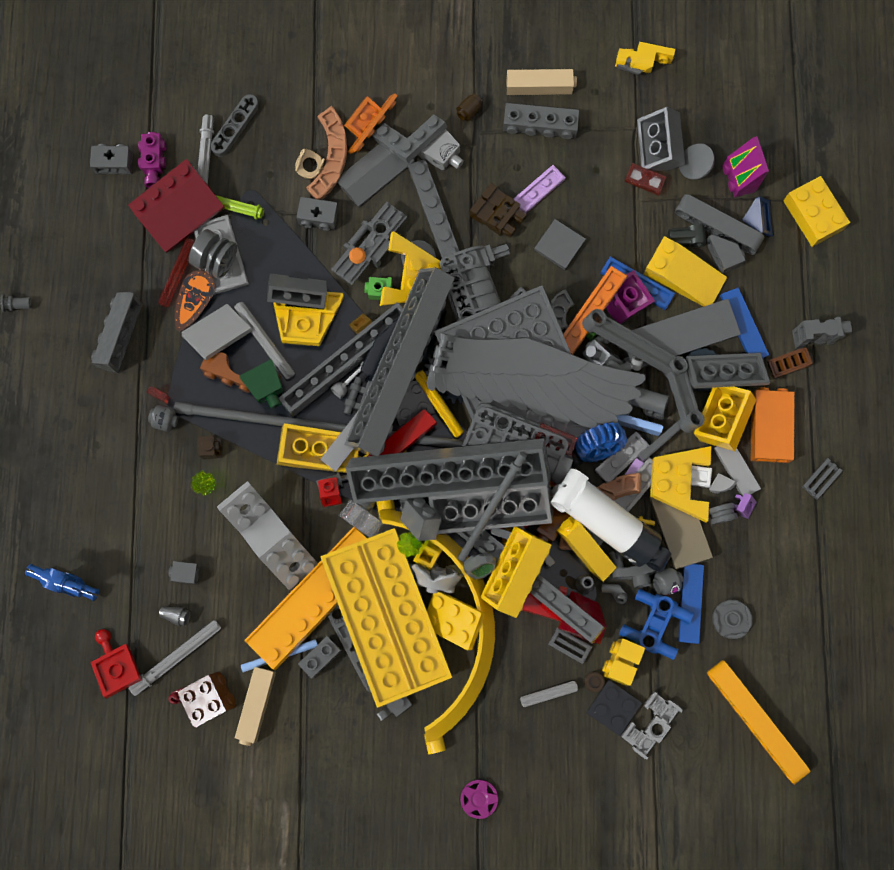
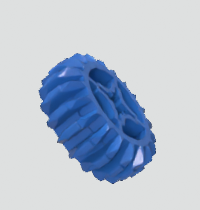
[574,422,627,463]

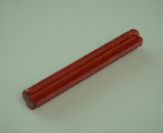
[158,238,195,307]

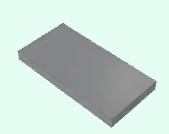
[194,215,249,295]

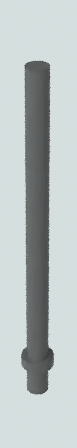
[458,452,527,561]

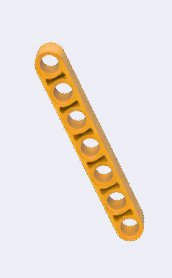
[707,660,810,785]

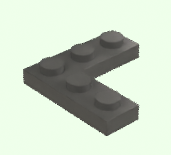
[372,114,447,163]

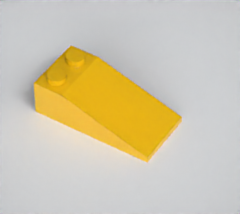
[643,236,727,307]
[277,423,358,473]

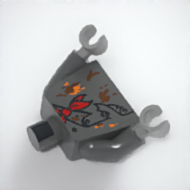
[583,336,643,371]

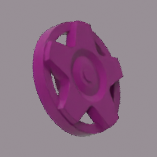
[460,780,498,819]

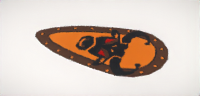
[175,270,215,331]

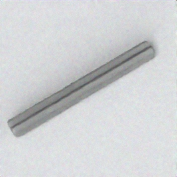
[234,302,295,380]

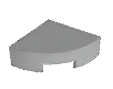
[709,473,737,493]

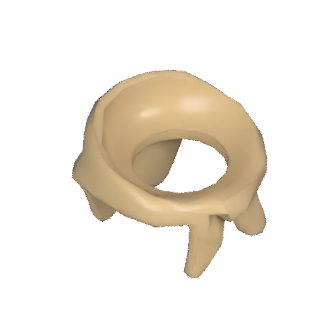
[295,149,325,179]

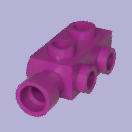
[138,132,167,188]

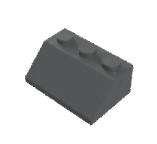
[637,107,685,172]

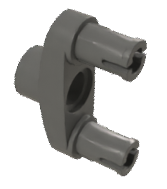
[609,551,666,588]

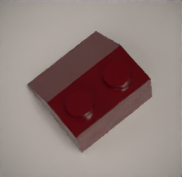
[558,591,607,644]

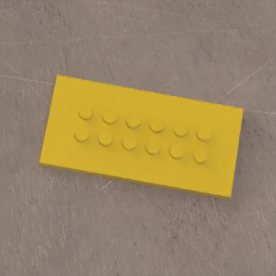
[320,528,452,708]

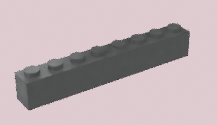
[279,302,403,417]

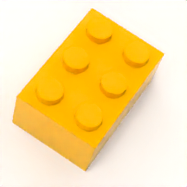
[783,176,850,247]
[694,387,756,452]

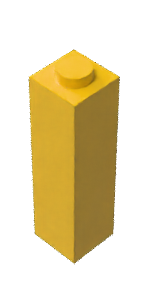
[557,516,617,581]

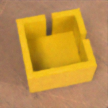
[602,638,645,686]

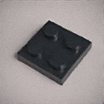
[586,680,642,736]

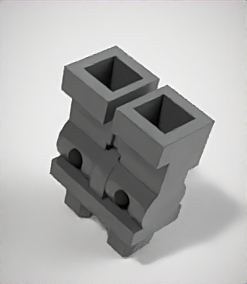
[792,317,852,349]

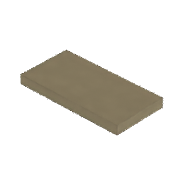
[649,496,713,570]

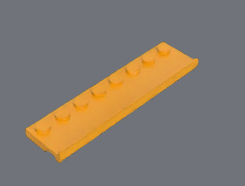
[245,527,367,670]

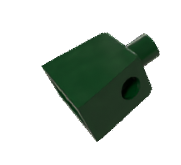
[239,359,284,409]

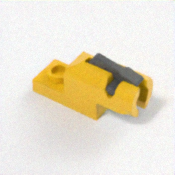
[615,42,675,75]

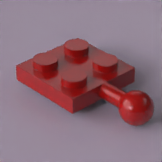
[90,629,142,699]

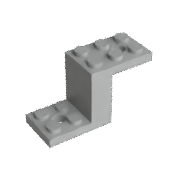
[217,481,318,590]

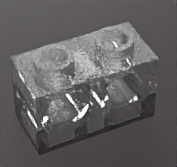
[339,500,383,537]

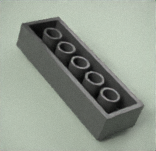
[429,481,554,534]

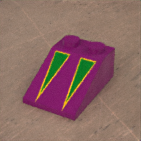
[723,136,769,198]

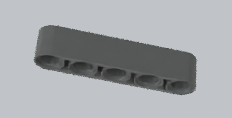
[675,194,764,255]

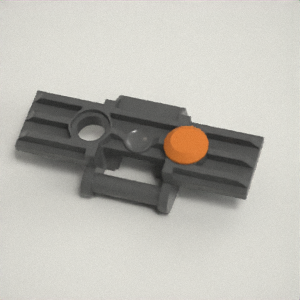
[331,202,407,285]

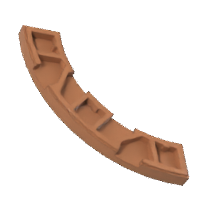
[306,106,347,200]
[559,473,642,550]

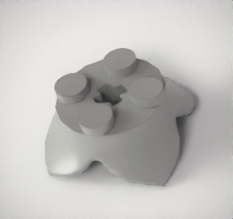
[412,563,463,593]

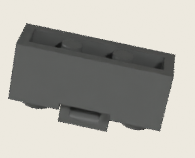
[267,273,327,309]

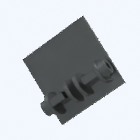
[396,380,435,426]

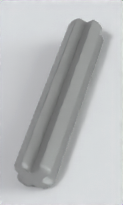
[520,681,578,707]

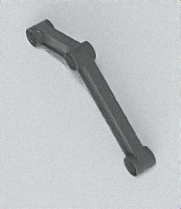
[582,309,705,433]

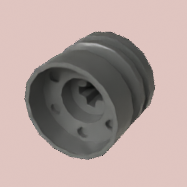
[189,229,237,279]

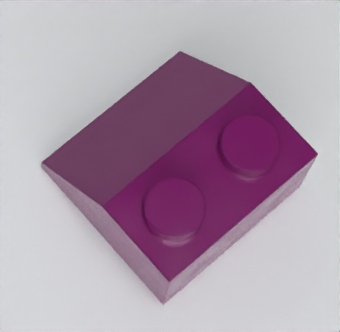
[606,270,655,324]

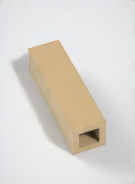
[506,69,577,95]
[235,667,276,746]

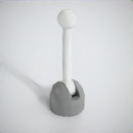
[330,361,364,399]

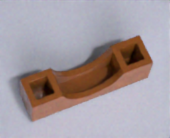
[200,352,282,393]

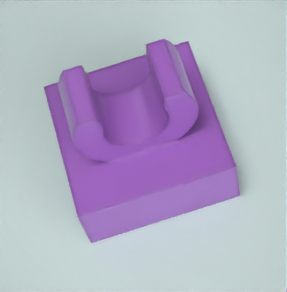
[734,493,756,519]

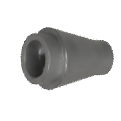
[159,606,191,627]

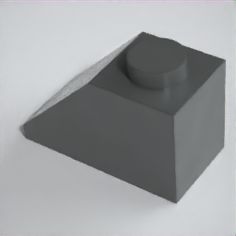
[706,235,746,274]

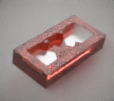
[624,163,666,196]

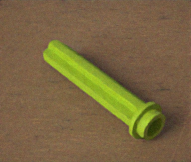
[216,195,264,219]

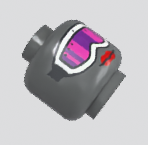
[652,567,683,596]

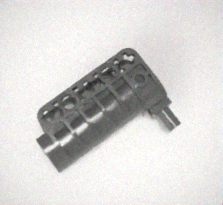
[440,244,510,321]
[462,403,573,484]

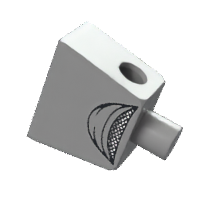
[418,129,464,170]

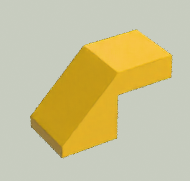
[413,540,442,570]

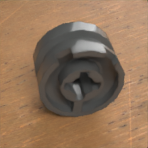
[709,503,738,525]

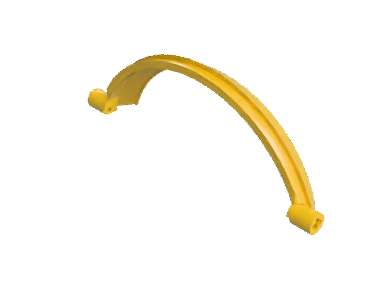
[376,500,495,754]

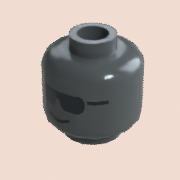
[148,405,178,432]

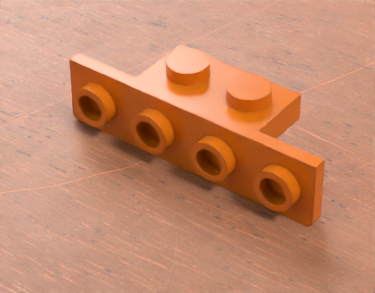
[344,93,398,154]

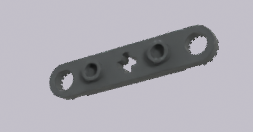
[328,605,371,693]

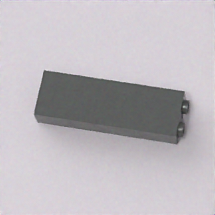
[618,299,741,372]

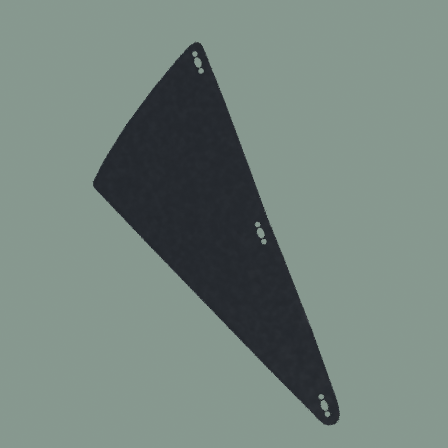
[167,190,597,601]

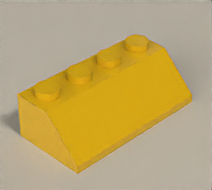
[480,527,551,618]

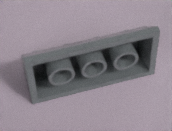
[91,292,143,374]

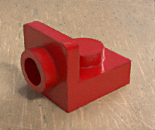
[318,477,342,507]

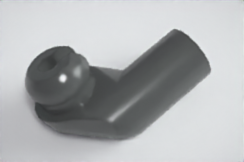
[601,583,628,604]

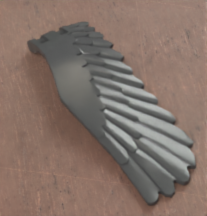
[426,333,645,428]

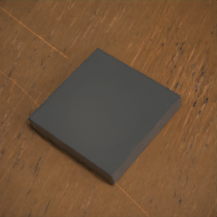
[534,219,586,270]

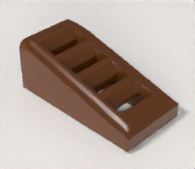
[767,347,813,379]

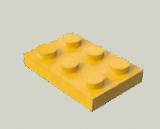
[427,590,485,650]

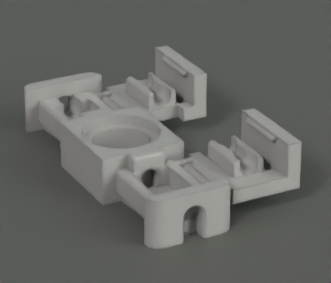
[621,691,682,759]

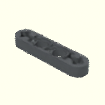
[211,94,259,157]

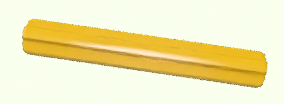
[415,370,464,437]

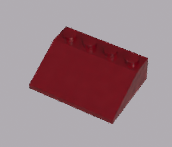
[128,159,225,253]

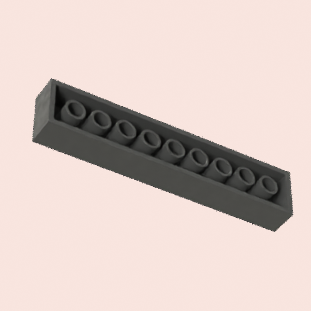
[344,267,454,456]
[346,438,550,504]

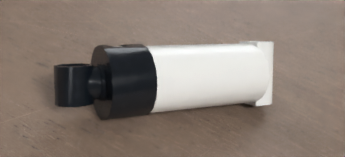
[551,469,672,572]

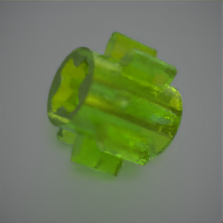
[191,470,215,496]
[397,532,422,557]

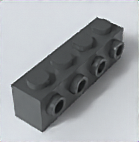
[503,103,579,139]

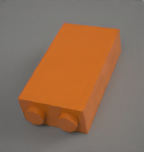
[751,387,794,463]

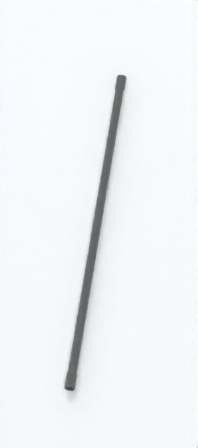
[174,402,464,448]

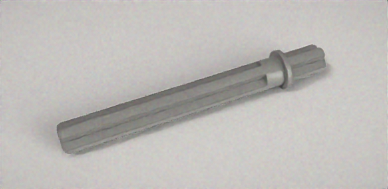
[198,114,214,184]
[129,620,221,696]

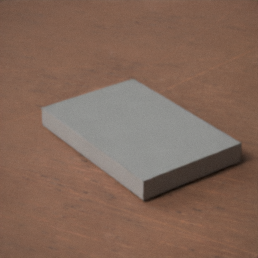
[182,304,251,360]

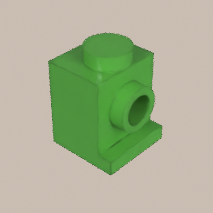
[365,277,393,300]

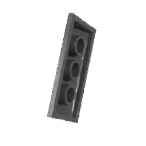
[337,144,414,207]
[686,353,770,389]

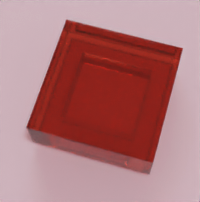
[147,386,170,404]

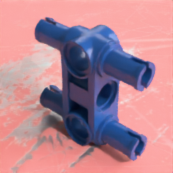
[25,564,99,601]
[619,588,694,661]

